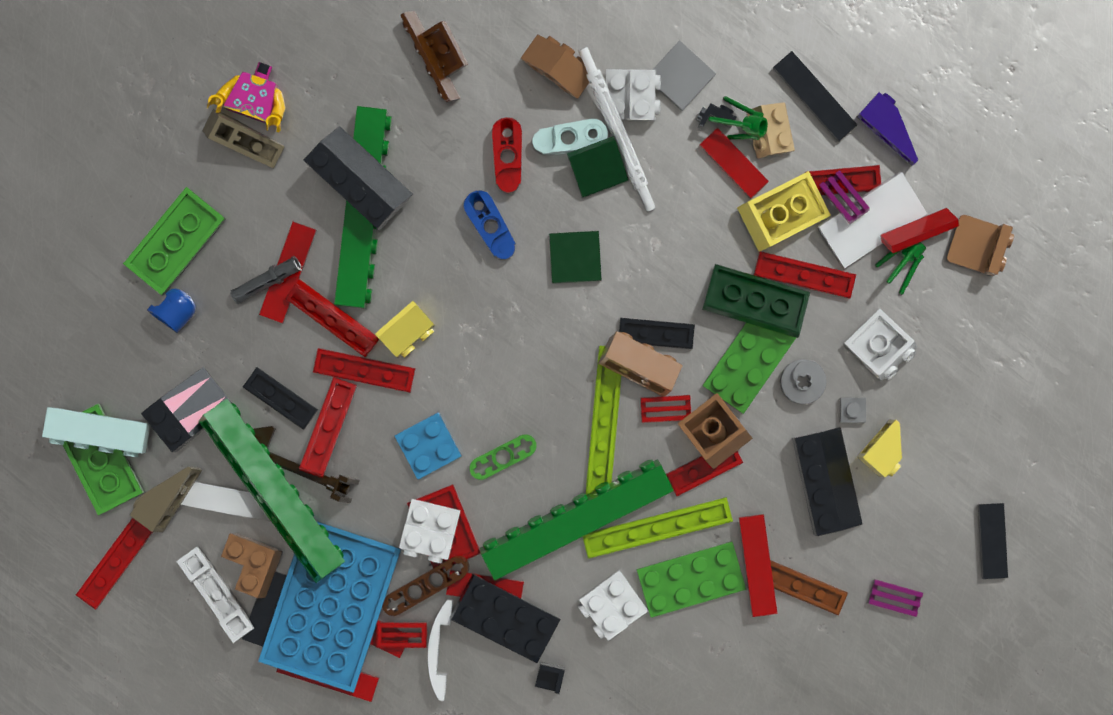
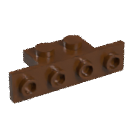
[400,11,468,102]

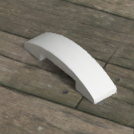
[181,481,270,521]
[176,547,254,643]
[428,598,453,701]

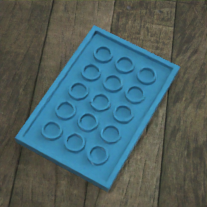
[258,522,401,693]

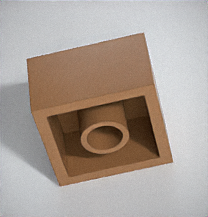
[678,393,753,469]

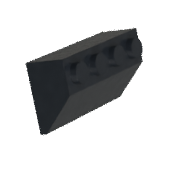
[303,126,413,231]
[792,427,863,536]

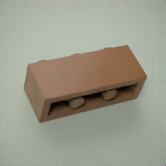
[598,331,683,397]

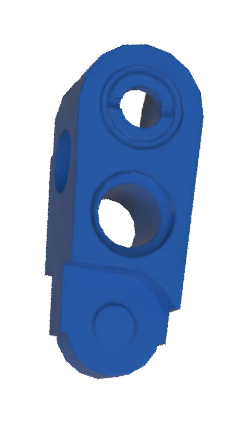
[464,190,516,260]

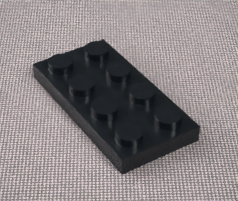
[449,574,561,663]

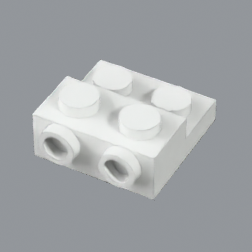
[606,69,661,120]
[844,309,917,382]
[399,499,461,563]
[578,570,648,641]

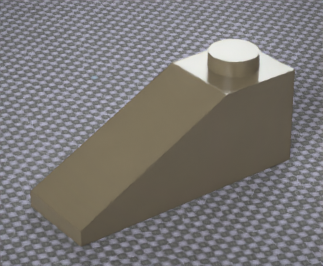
[202,109,285,169]
[130,466,202,533]

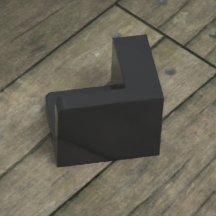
[535,662,565,694]

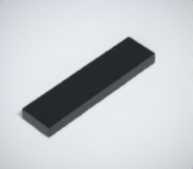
[773,51,858,142]

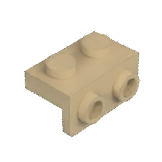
[748,102,795,159]

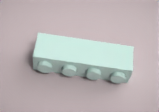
[42,407,150,457]

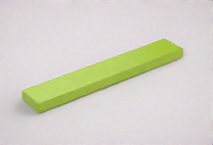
[585,346,622,494]
[583,497,733,559]

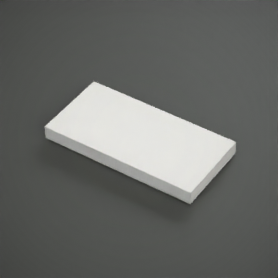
[817,172,927,268]

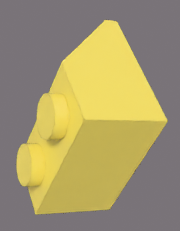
[375,301,435,358]
[857,419,902,478]

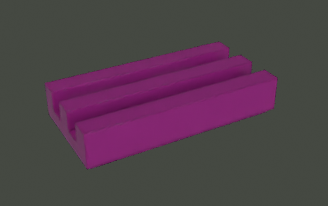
[819,170,870,225]
[868,579,923,617]

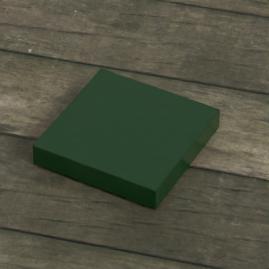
[567,136,629,198]
[549,231,602,284]

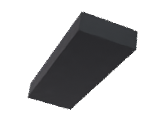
[619,318,695,349]
[243,367,319,430]
[978,503,1008,579]
[242,571,287,647]

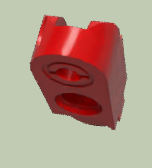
[492,117,522,193]

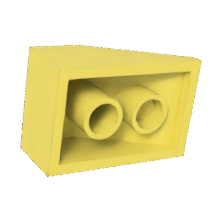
[737,171,831,252]

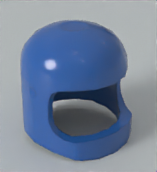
[147,288,196,333]

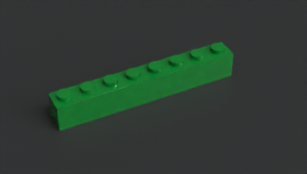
[334,106,392,309]
[199,399,345,583]
[479,459,674,581]

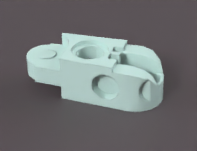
[532,119,608,155]

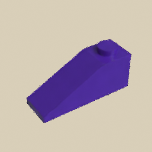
[857,92,918,166]

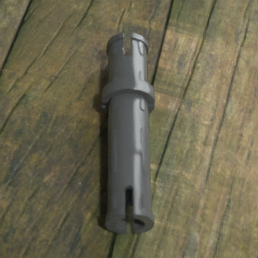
[230,256,302,304]

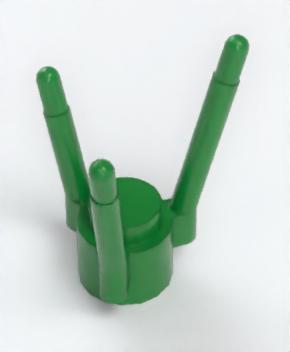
[709,96,768,140]
[875,242,926,295]

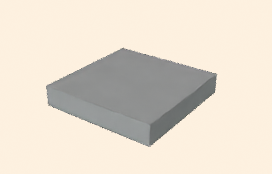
[653,40,716,111]

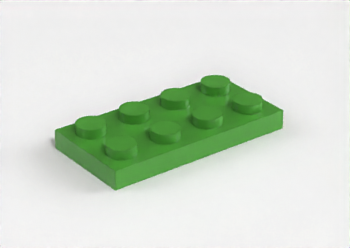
[123,187,226,296]
[702,323,796,414]
[63,404,144,516]
[636,541,747,618]

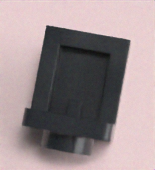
[696,103,737,130]

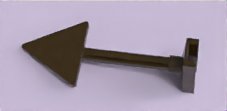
[254,426,360,503]

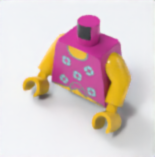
[207,62,286,133]

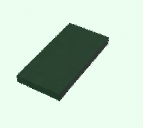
[702,264,810,338]

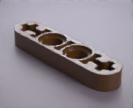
[382,556,470,616]

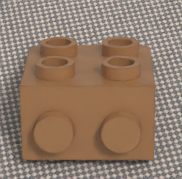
[946,215,1014,276]

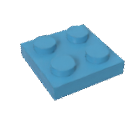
[395,412,462,479]

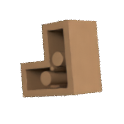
[521,34,589,99]
[221,533,283,598]

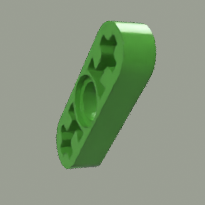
[470,434,537,480]

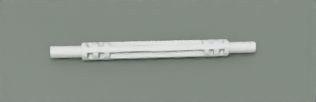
[578,47,656,211]

